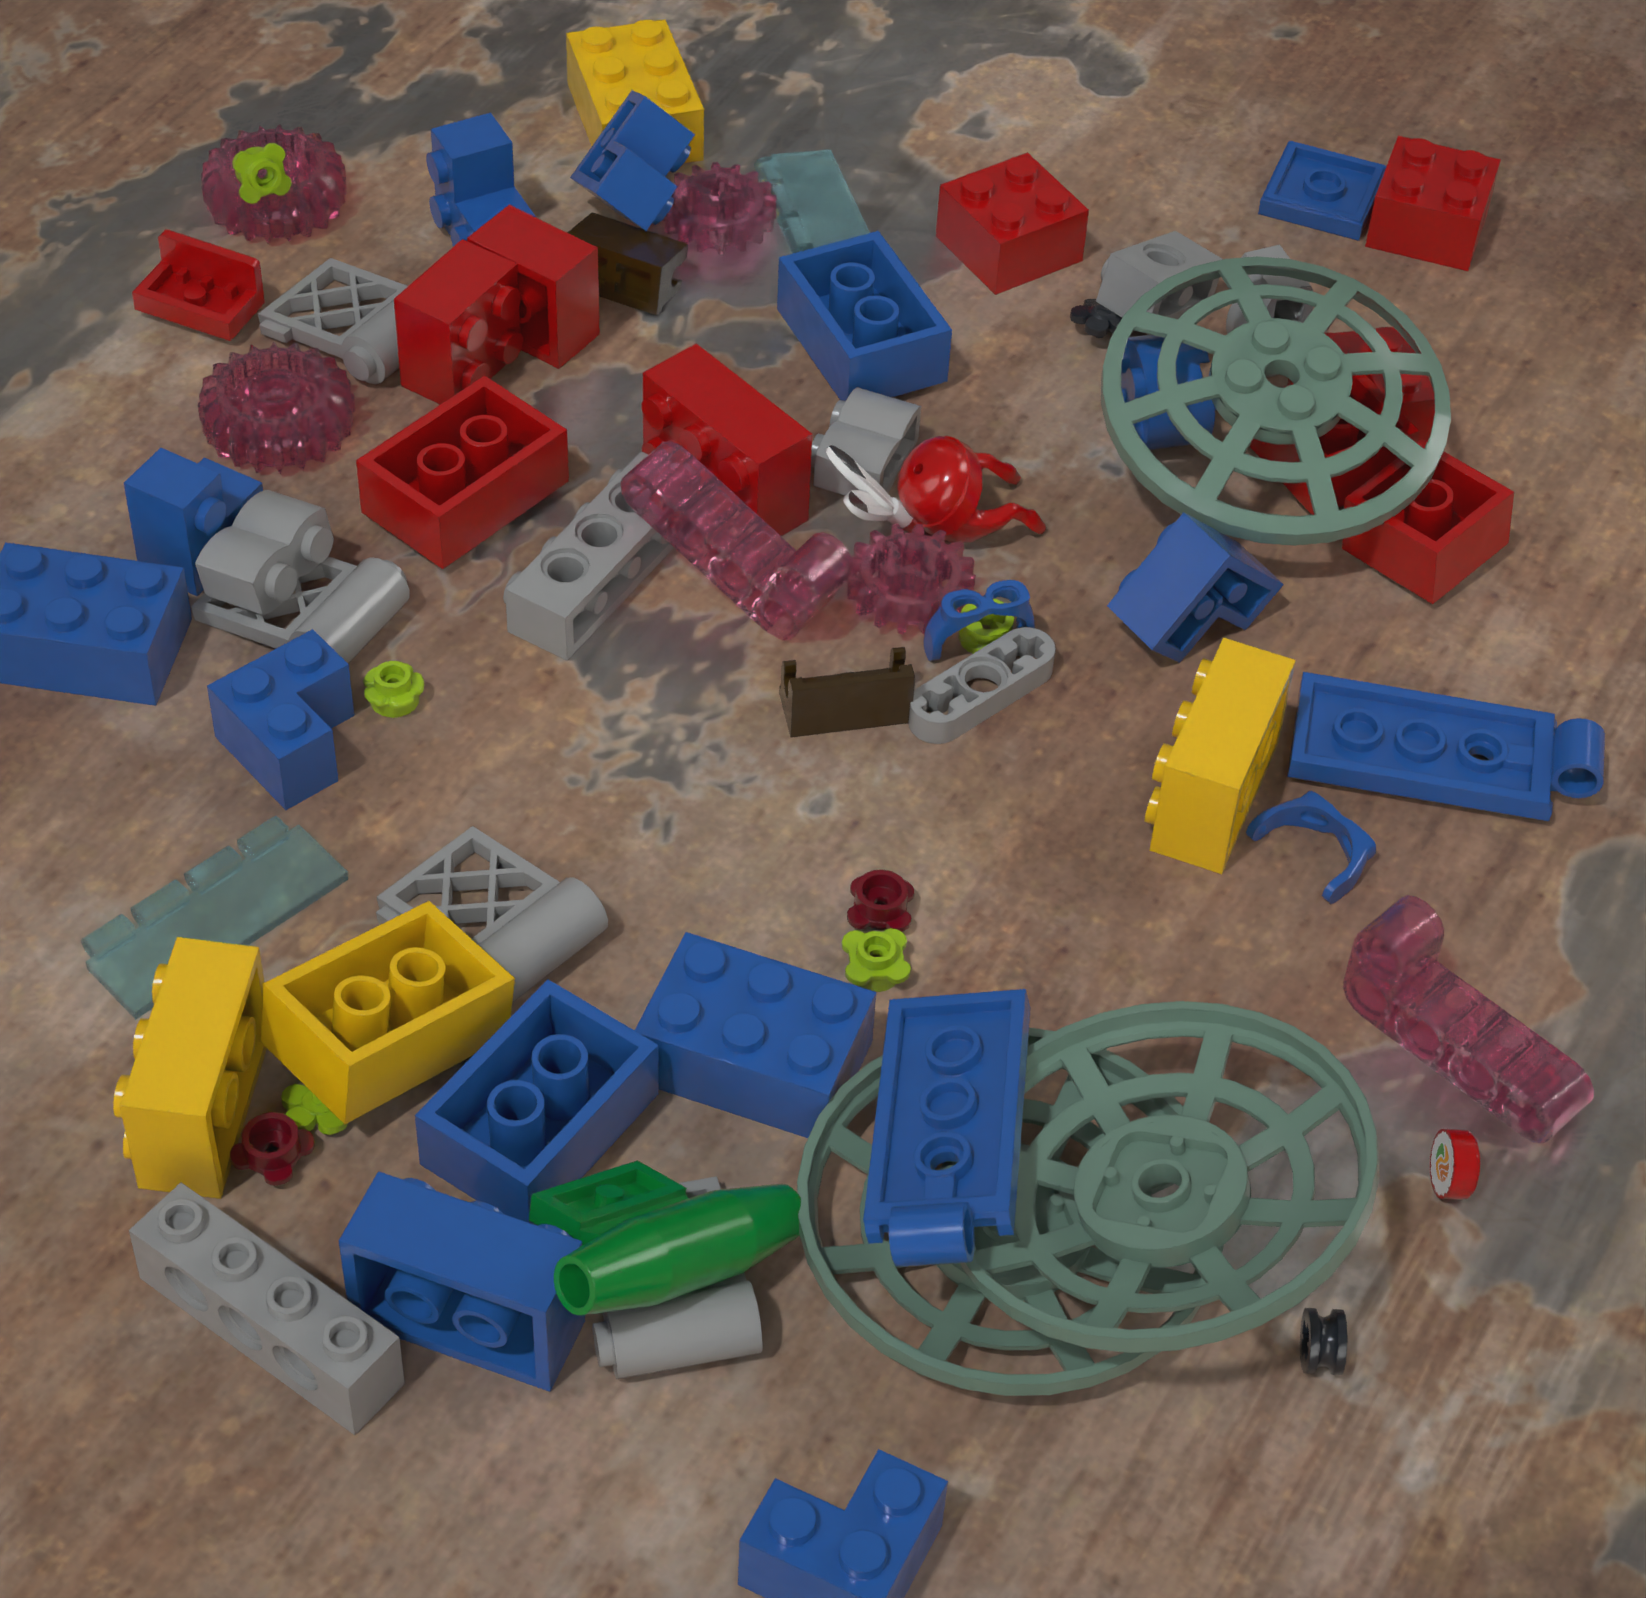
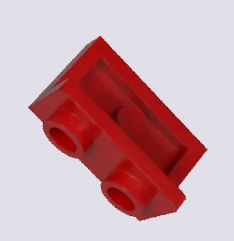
[132,229,265,341]

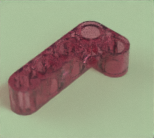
[620,441,853,641]
[1343,895,1594,1144]

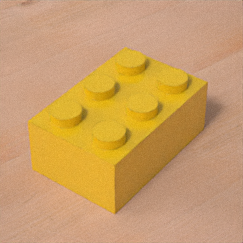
[566,19,704,163]
[1144,637,1296,874]
[261,901,515,1124]
[113,937,267,1199]

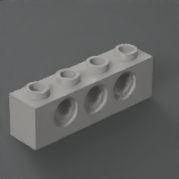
[503,452,700,660]
[129,1182,405,1435]

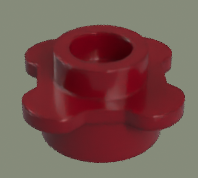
[847,870,914,932]
[230,1112,315,1186]

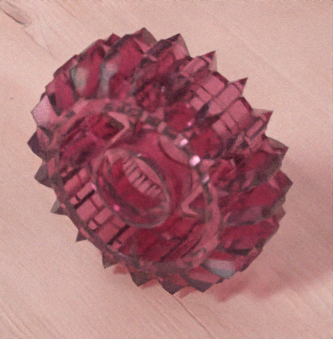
[201,124,347,244]
[198,341,356,474]

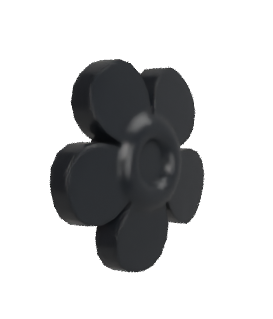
[1070,299,1122,338]

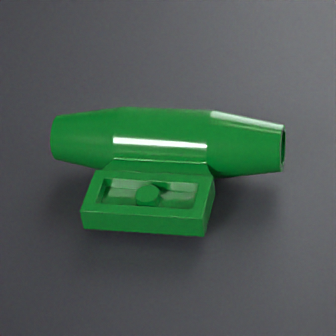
[529,1160,801,1316]

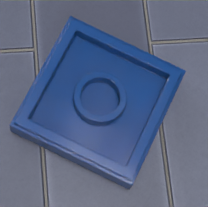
[1258,141,1386,241]

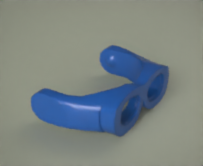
[923,580,1035,661]
[1246,791,1376,904]

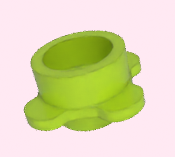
[232,143,291,204]
[842,928,911,992]

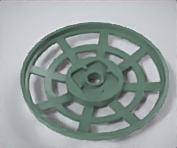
[1101,256,1451,546]
[942,1001,1380,1353]
[797,1027,1224,1396]

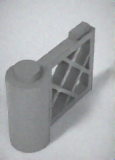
[258,258,408,384]
[191,556,410,664]
[376,826,608,1003]
[592,1176,763,1379]

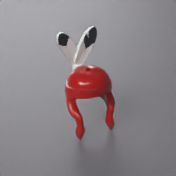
[825,436,1046,544]

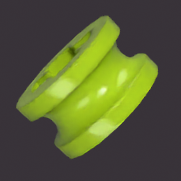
[958,598,1014,654]

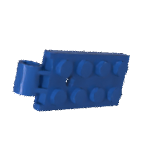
[1288,672,1605,821]
[863,989,1031,1267]

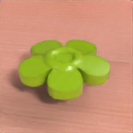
[281,1084,348,1135]

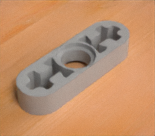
[908,627,1056,744]

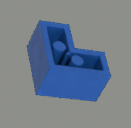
[570,90,695,231]
[426,113,536,247]
[124,448,263,596]
[1107,512,1284,663]
[207,629,354,810]
[738,1449,948,1598]

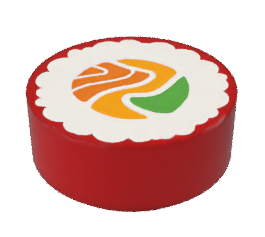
[1430,1129,1480,1200]

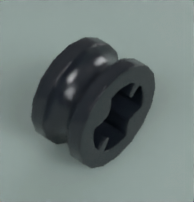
[1300,1308,1348,1375]

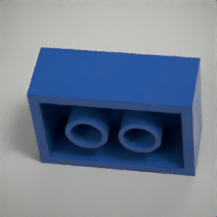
[777,231,952,401]
[0,542,192,706]
[635,932,876,1138]
[415,979,659,1226]
[339,1171,585,1392]

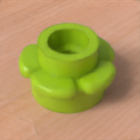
[363,661,425,718]

